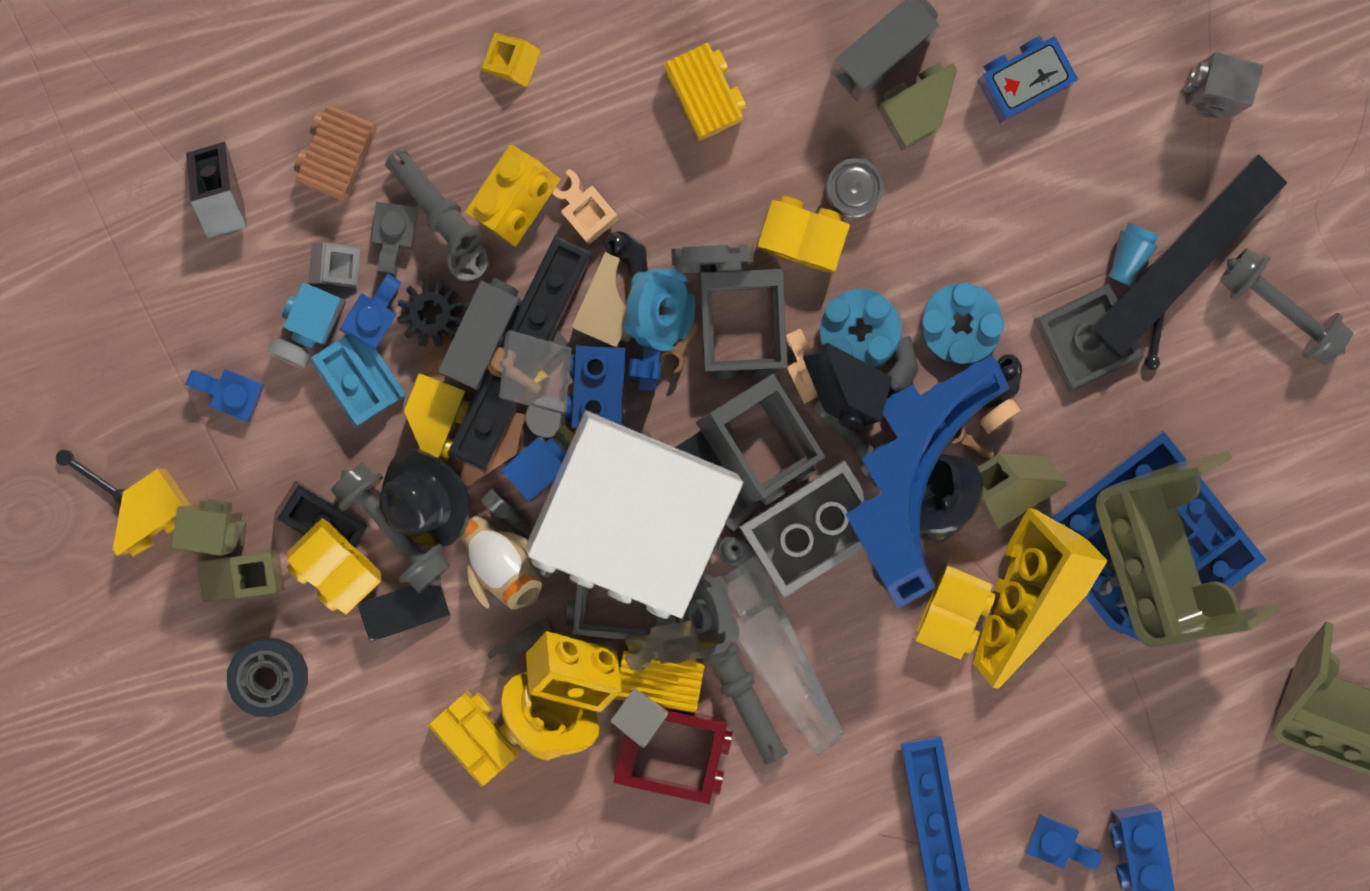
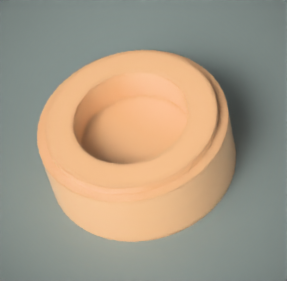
[980,399,1021,435]

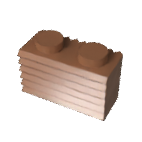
[294,104,377,203]

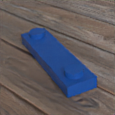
[900,736,970,891]

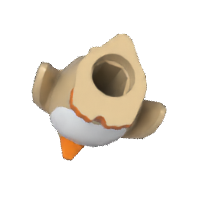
[460,516,542,610]

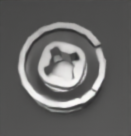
[825,158,884,219]

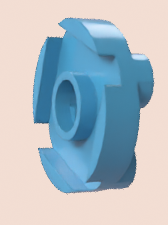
[623,268,695,351]
[921,282,1004,365]
[820,289,903,369]

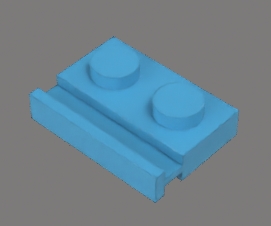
[310,336,406,428]

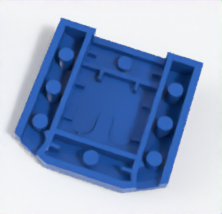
[1050,430,1267,648]

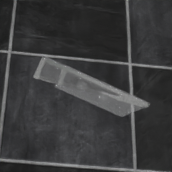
[721,557,844,755]

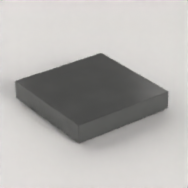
[1034,283,1145,392]

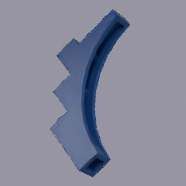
[845,355,1010,608]

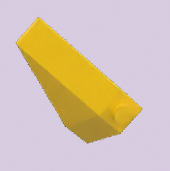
[973,508,1107,689]

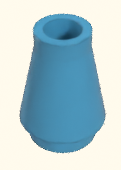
[1109,222,1159,286]

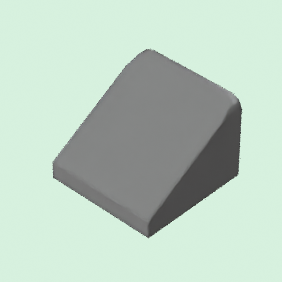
[309,242,361,288]
[610,687,668,748]

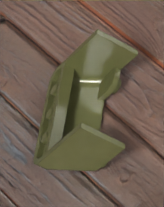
[1096,451,1279,647]
[1274,621,1370,776]

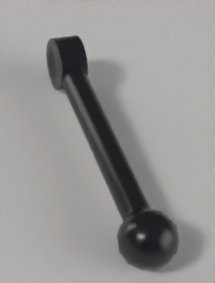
[1144,312,1165,371]
[56,450,125,505]

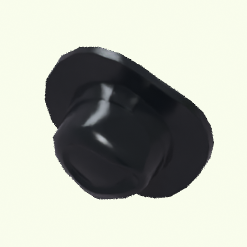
[379,448,471,547]
[919,454,983,542]

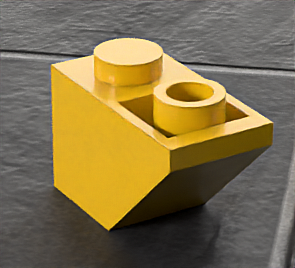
[404,373,472,463]
[113,468,191,557]

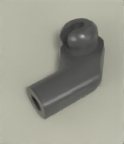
[887,336,918,395]
[718,537,767,586]

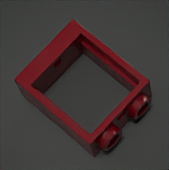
[613,708,733,804]

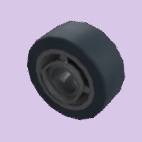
[227,638,308,717]

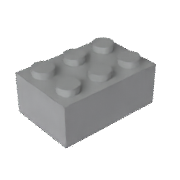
[739,461,869,597]

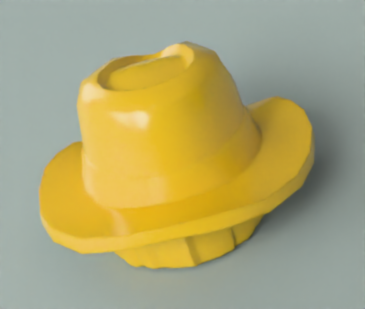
[501,672,600,761]

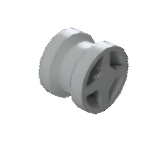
[447,243,491,283]

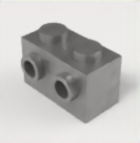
[1184,52,1264,118]

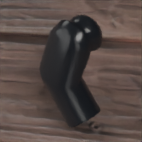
[604,231,648,286]
[982,354,1022,412]

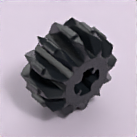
[397,279,467,348]

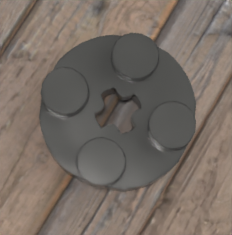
[671,245,754,274]
[675,573,739,657]

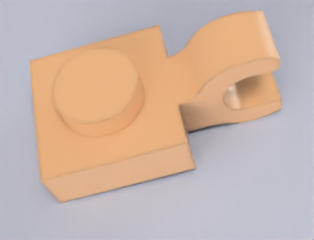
[786,329,818,403]

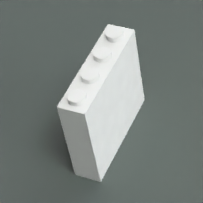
[525,410,743,619]

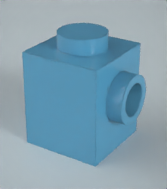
[282,282,346,349]

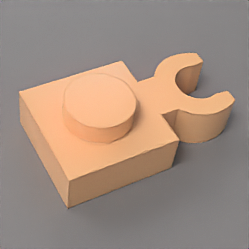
[552,169,620,245]

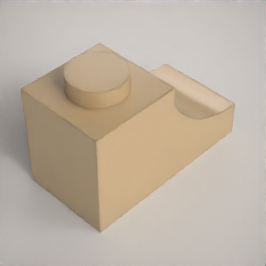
[571,252,632,348]

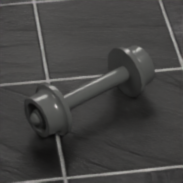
[1220,248,1353,365]
[331,463,450,593]

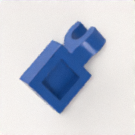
[339,274,402,351]
[628,349,662,393]
[185,369,264,422]
[1024,814,1102,870]

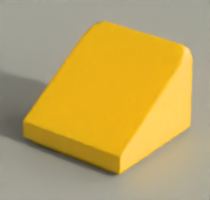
[481,32,540,87]

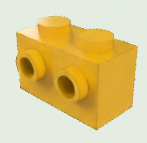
[465,144,561,247]
[526,631,622,713]

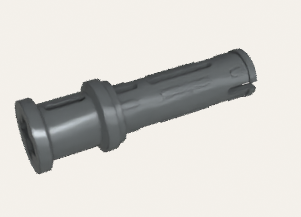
[385,149,481,256]
[704,642,788,764]

